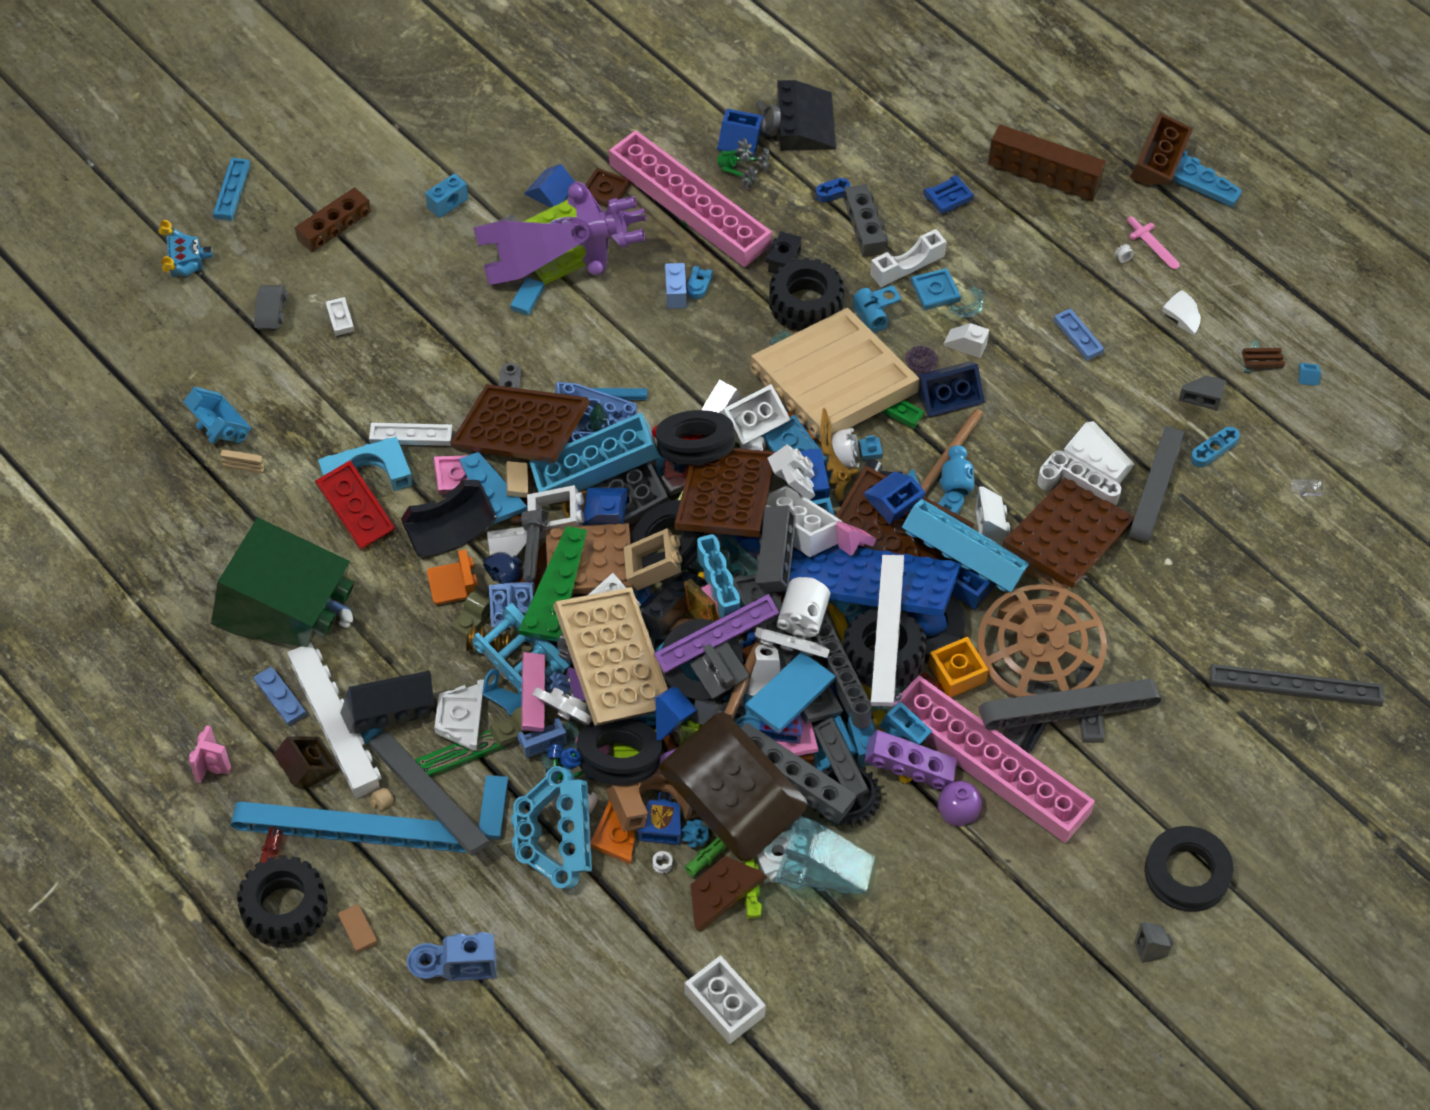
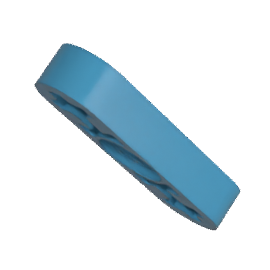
[1191,427,1240,467]

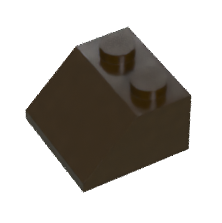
[273,736,340,787]

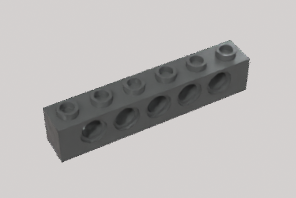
[741,722,857,824]

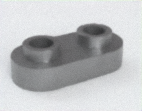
[499,363,521,388]

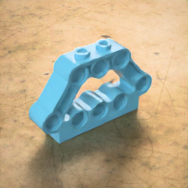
[511,766,592,889]

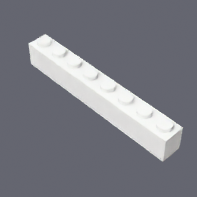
[287,642,382,799]

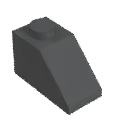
[1178,376,1226,411]
[1134,922,1172,962]

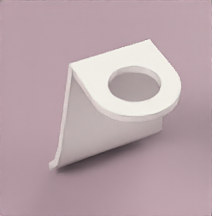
[747,644,780,697]

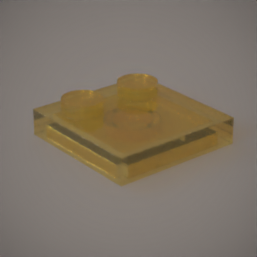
[684,579,720,621]

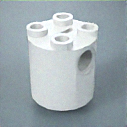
[777,577,830,640]

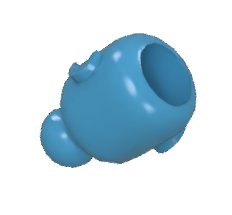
[940,446,974,496]

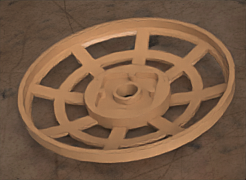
[977,584,1107,698]

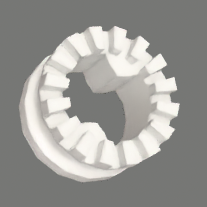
[1114,244,1134,263]
[652,851,673,874]

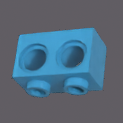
[879,702,932,745]

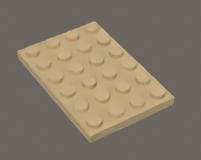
[553,587,668,726]

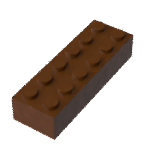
[988,124,1106,201]

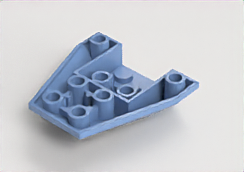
[555,382,638,445]

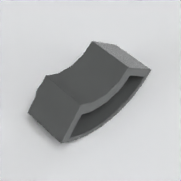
[254,284,288,329]

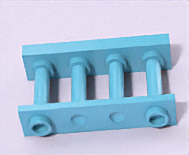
[471,602,571,697]

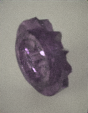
[905,346,937,373]

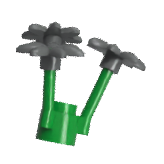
[717,138,770,190]

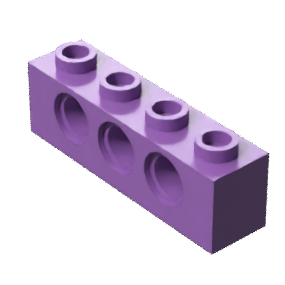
[865,730,957,789]

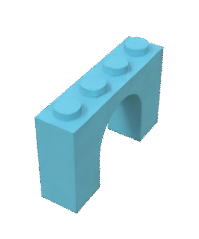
[318,436,413,491]

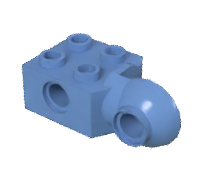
[407,932,497,981]

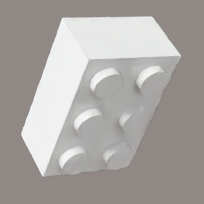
[685,955,766,1044]

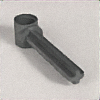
[521,509,548,582]

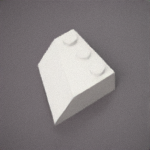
[1063,421,1135,484]

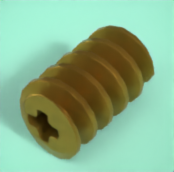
[466,625,512,657]

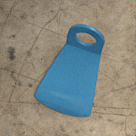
[482,669,522,716]

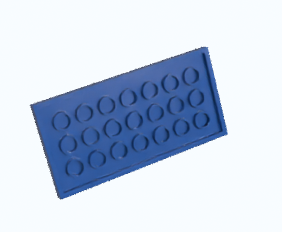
[781,544,961,617]

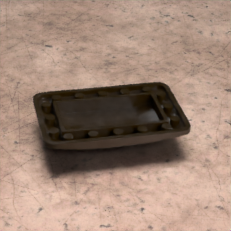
[660,712,807,862]

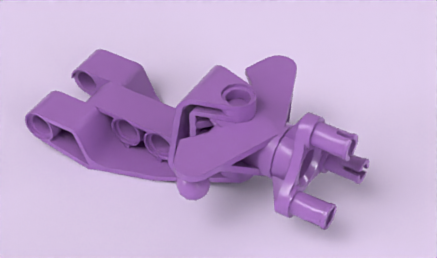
[473,182,646,285]

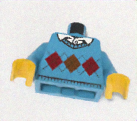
[159,220,213,277]

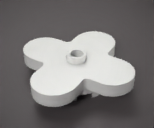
[532,687,593,726]

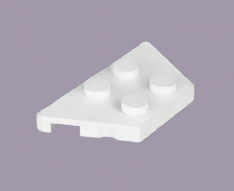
[434,680,484,751]

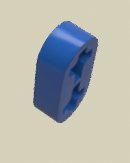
[816,178,850,202]

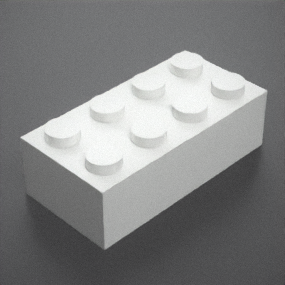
[766,486,842,557]

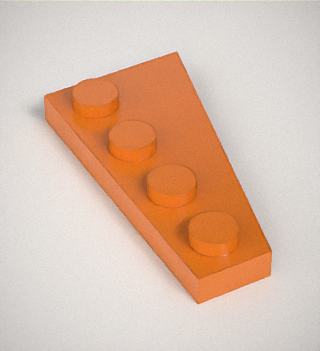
[590,793,642,864]

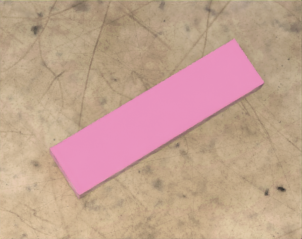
[521,652,545,732]

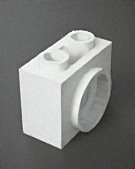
[754,829,807,884]

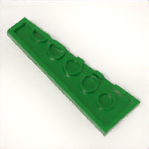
[519,526,587,642]

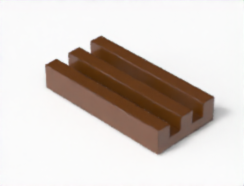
[1242,348,1285,369]

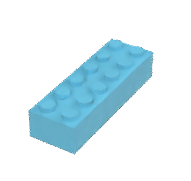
[529,412,660,492]
[902,499,1030,592]

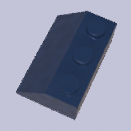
[916,361,985,417]

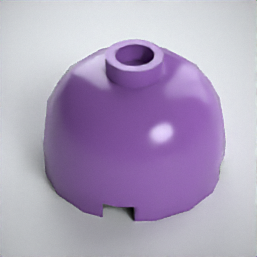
[937,781,982,827]

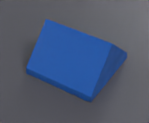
[525,164,575,208]
[655,687,697,740]

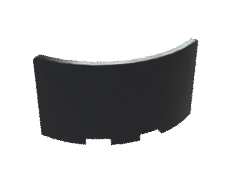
[401,479,497,557]

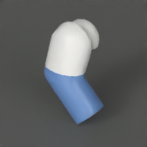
[330,601,353,628]

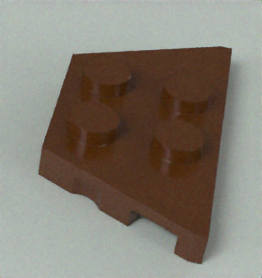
[690,856,768,932]

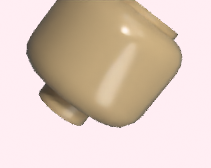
[370,788,394,811]

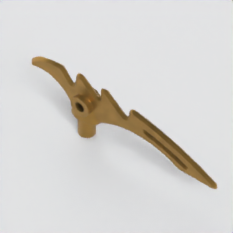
[821,408,859,503]

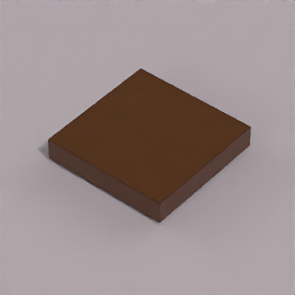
[585,168,631,208]

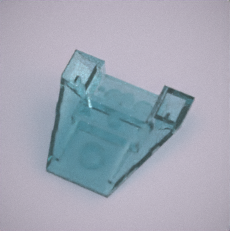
[775,814,875,894]

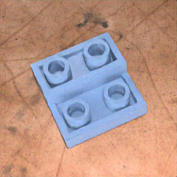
[489,582,535,628]

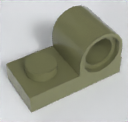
[451,591,491,639]
[490,707,533,747]

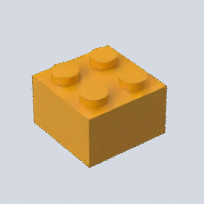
[928,637,989,698]

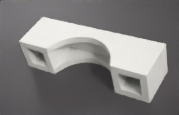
[870,229,947,287]

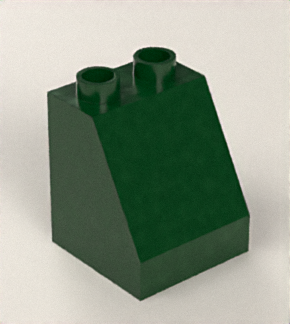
[211,517,355,647]

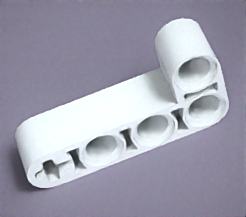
[1037,451,1121,506]

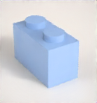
[665,263,686,309]

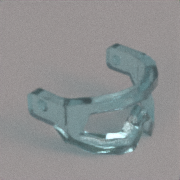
[949,286,983,317]

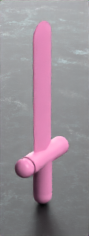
[1127,216,1180,269]

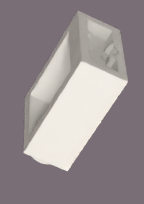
[527,485,585,539]

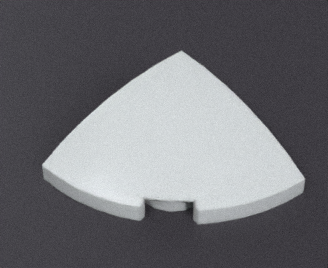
[1162,290,1200,335]

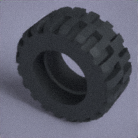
[769,258,844,332]
[843,609,926,689]
[237,855,328,947]

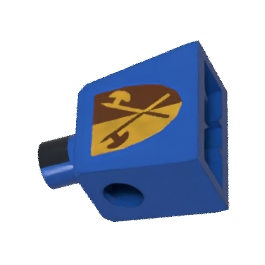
[638,792,681,845]

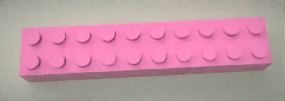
[609,130,772,268]
[891,675,1095,843]

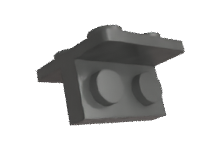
[690,642,749,699]

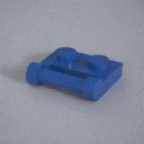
[923,175,974,214]

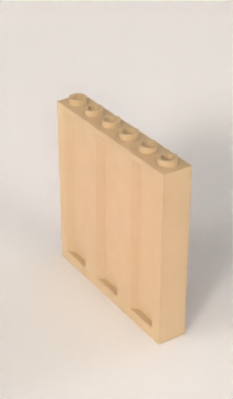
[750,307,919,442]

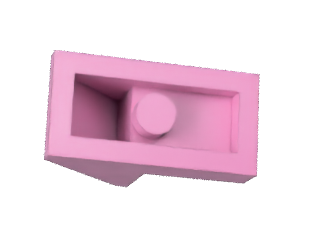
[836,521,877,556]

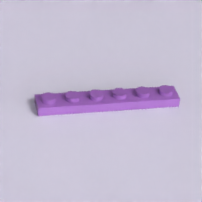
[654,594,779,674]

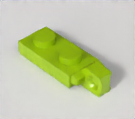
[743,859,762,919]

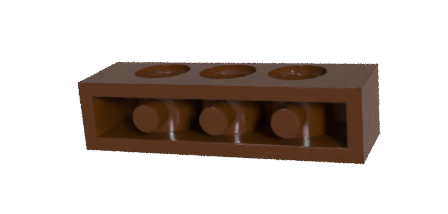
[295,187,371,252]

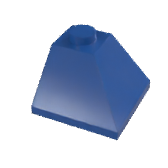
[582,488,628,526]

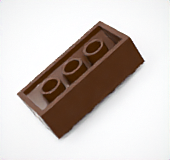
[1130,113,1193,186]

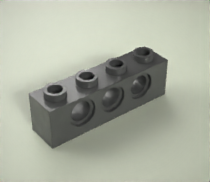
[844,184,888,257]

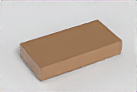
[337,904,378,954]

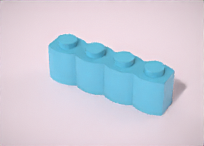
[697,534,740,618]

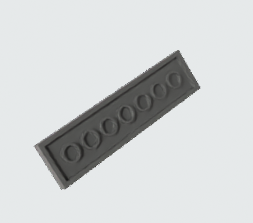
[733,574,843,724]

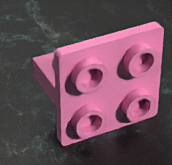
[189,725,231,783]

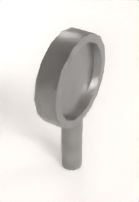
[756,101,781,137]

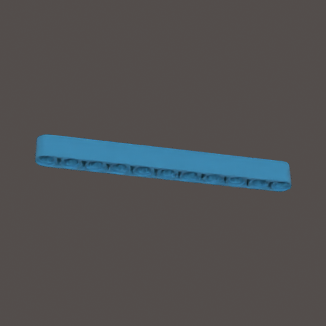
[230,802,467,853]

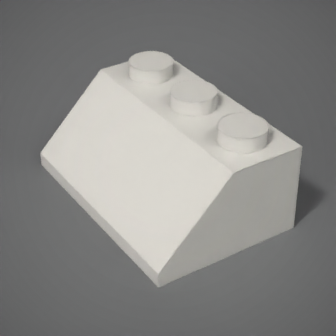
[719,384,791,445]

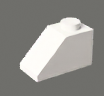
[943,323,989,358]

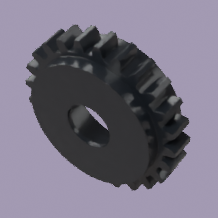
[814,763,882,829]

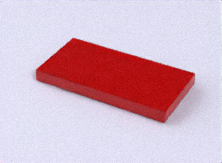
[315,460,395,551]

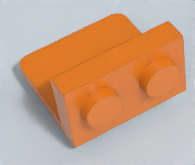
[427,549,478,605]

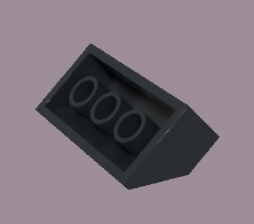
[639,571,702,640]
[340,671,434,734]

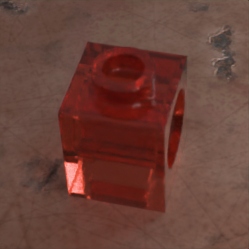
[664,459,690,478]

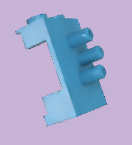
[183,386,252,444]

